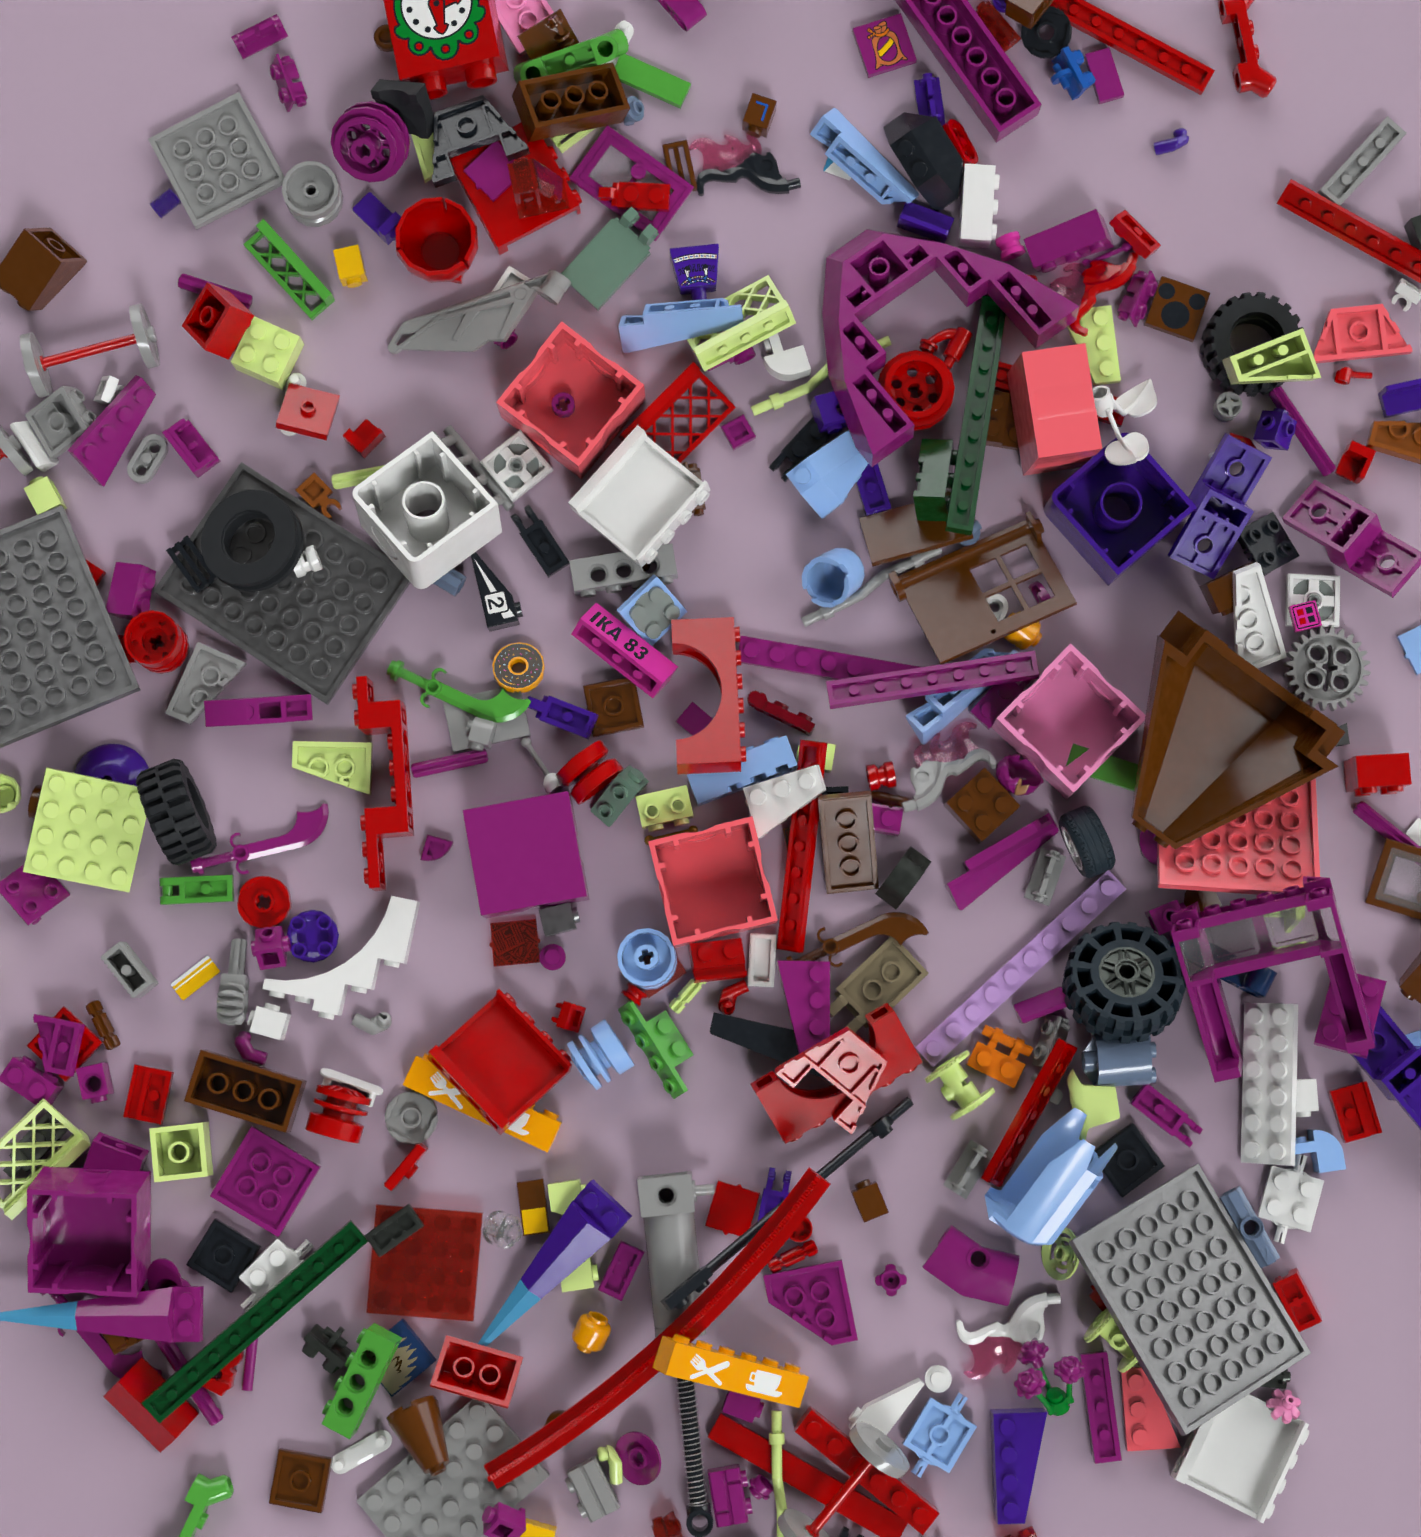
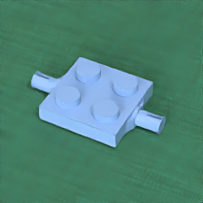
[902,1392,977,1478]

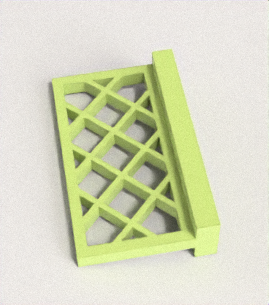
[686,275,796,372]
[0,1098,91,1220]

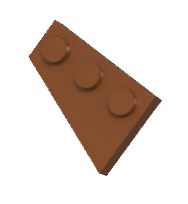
[1366,421,1421,464]

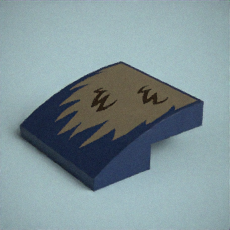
[366,1318,437,1397]

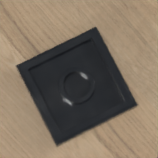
[1094,1123,1165,1198]
[186,1218,261,1293]

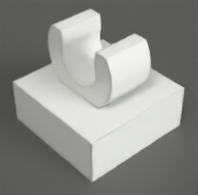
[1392,278,1421,312]
[93,375,124,405]

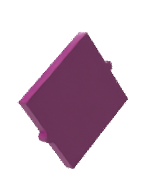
[463,141,526,202]

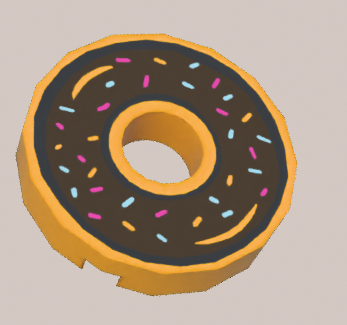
[492,642,545,693]

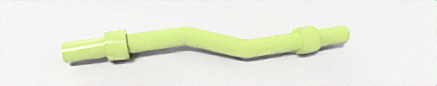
[751,335,892,416]
[769,1410,787,1537]

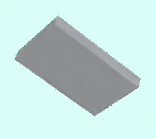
[443,688,531,753]

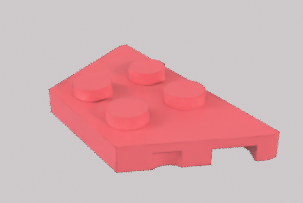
[1313,304,1413,364]

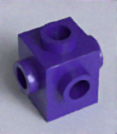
[1253,408,1297,451]

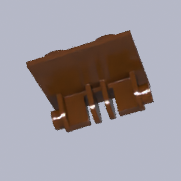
[517,9,579,60]

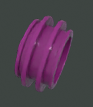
[330,101,411,182]

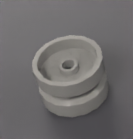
[282,161,343,227]

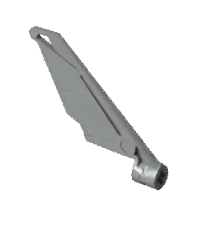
[388,269,571,354]

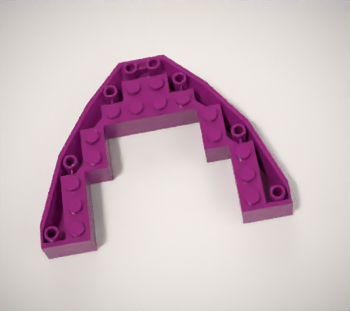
[822,229,1080,467]

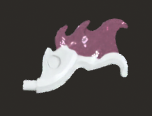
[956,1292,1061,1380]

